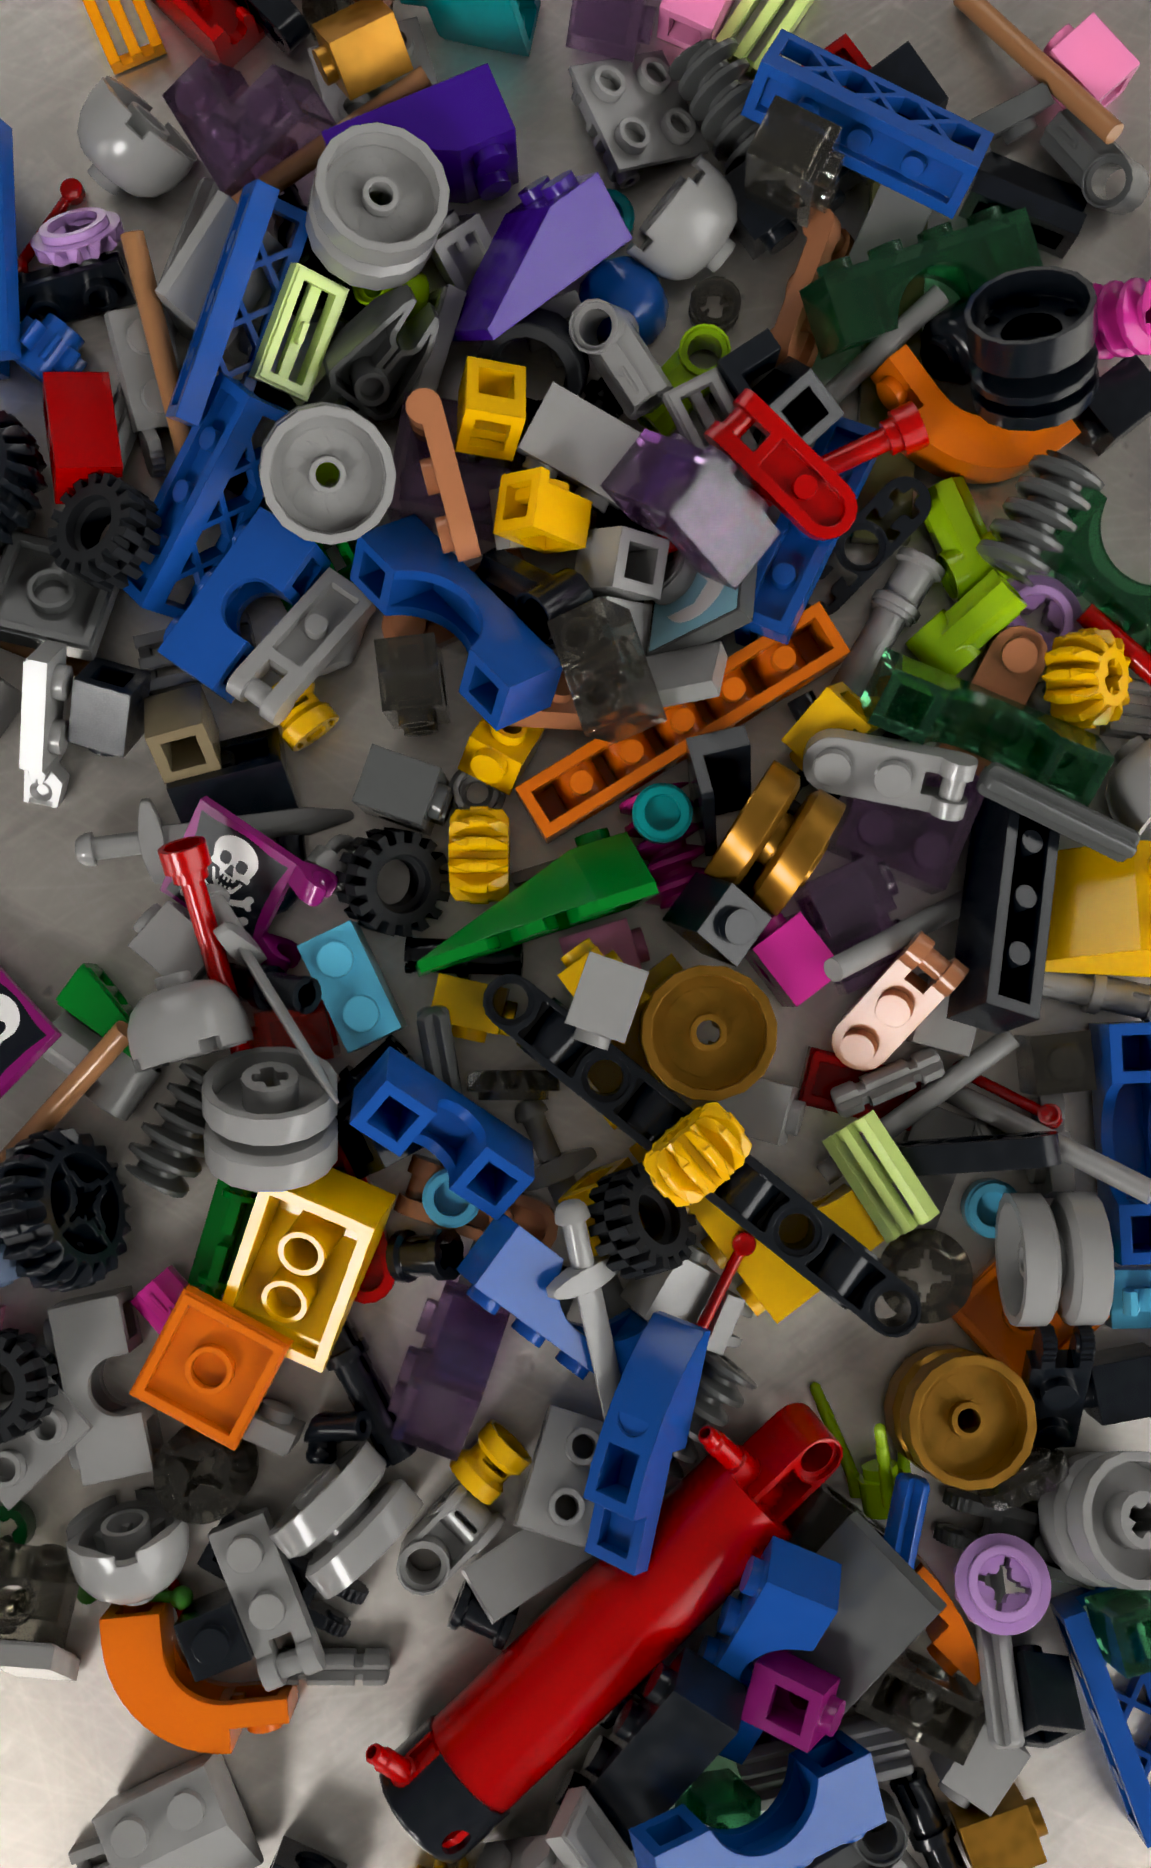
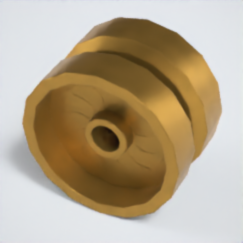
[704,760,846,916]
[639,965,777,1101]
[884,1344,1037,1491]

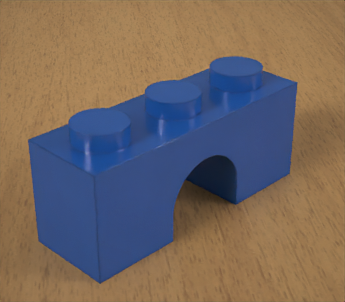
[157,506,332,704]
[349,1046,535,1221]

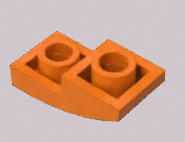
[914,1553,981,1686]

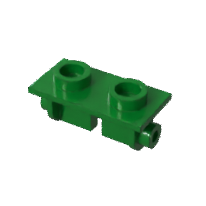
[188,1179,258,1299]

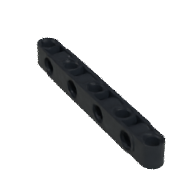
[483,974,922,1338]

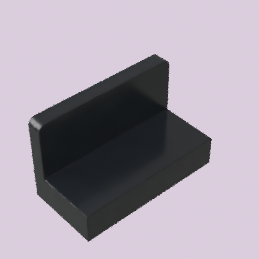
[958,152,1088,259]
[709,328,781,445]
[686,725,751,857]
[166,727,299,823]

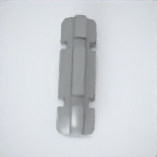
[830,1047,945,1118]
[279,1648,390,1686]

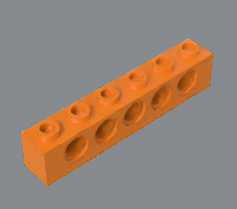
[515,601,851,844]

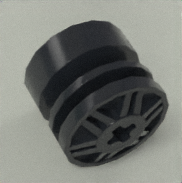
[964,266,1099,431]

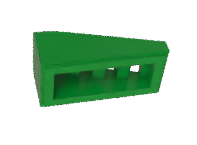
[56,963,134,1057]

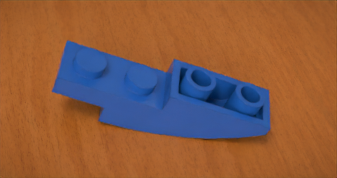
[583,1311,711,1576]

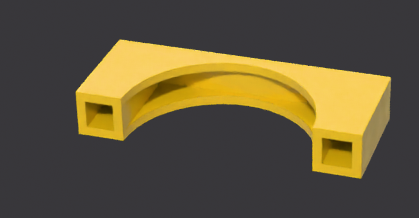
[588,953,884,1324]

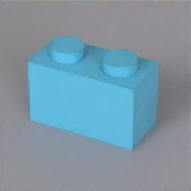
[297,920,408,1053]

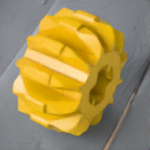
[1041,628,1133,729]
[448,806,510,904]
[643,1102,752,1207]

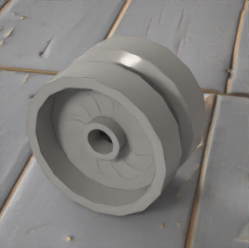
[305,122,450,291]
[259,401,396,545]
[201,1047,338,1192]
[995,1191,1115,1327]
[268,1440,423,1600]
[1038,1451,1151,1590]

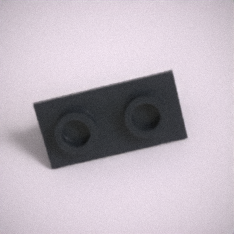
[18,250,136,323]

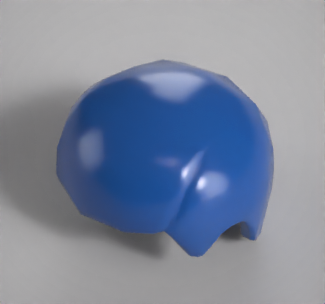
[578,256,669,346]

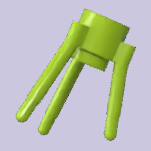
[809,1382,911,1520]

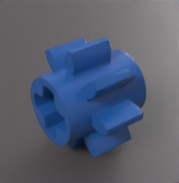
[14,313,88,384]

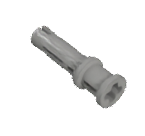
[829,547,946,699]

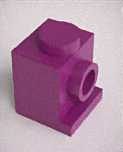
[741,1650,846,1753]

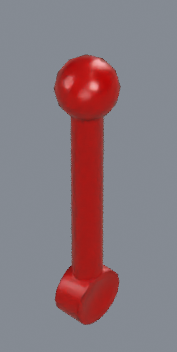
[17,178,85,273]
[951,1060,1063,1129]
[694,1231,756,1337]

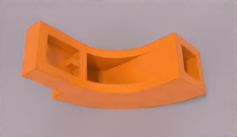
[870,344,1082,484]
[99,1602,298,1754]

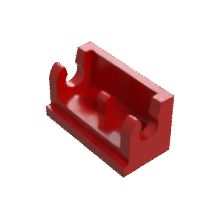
[151,0,266,75]
[43,372,123,504]

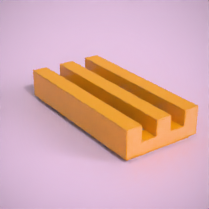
[82,0,167,75]

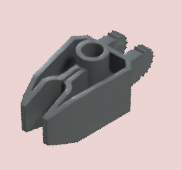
[303,284,440,421]

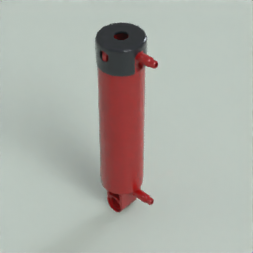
[366,1403,843,1864]

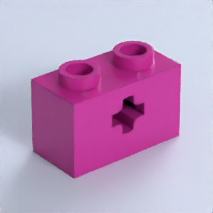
[745,912,834,1007]

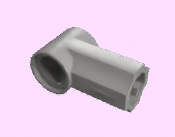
[569,298,674,420]
[42,1011,162,1121]

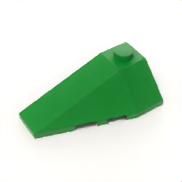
[415,827,659,977]

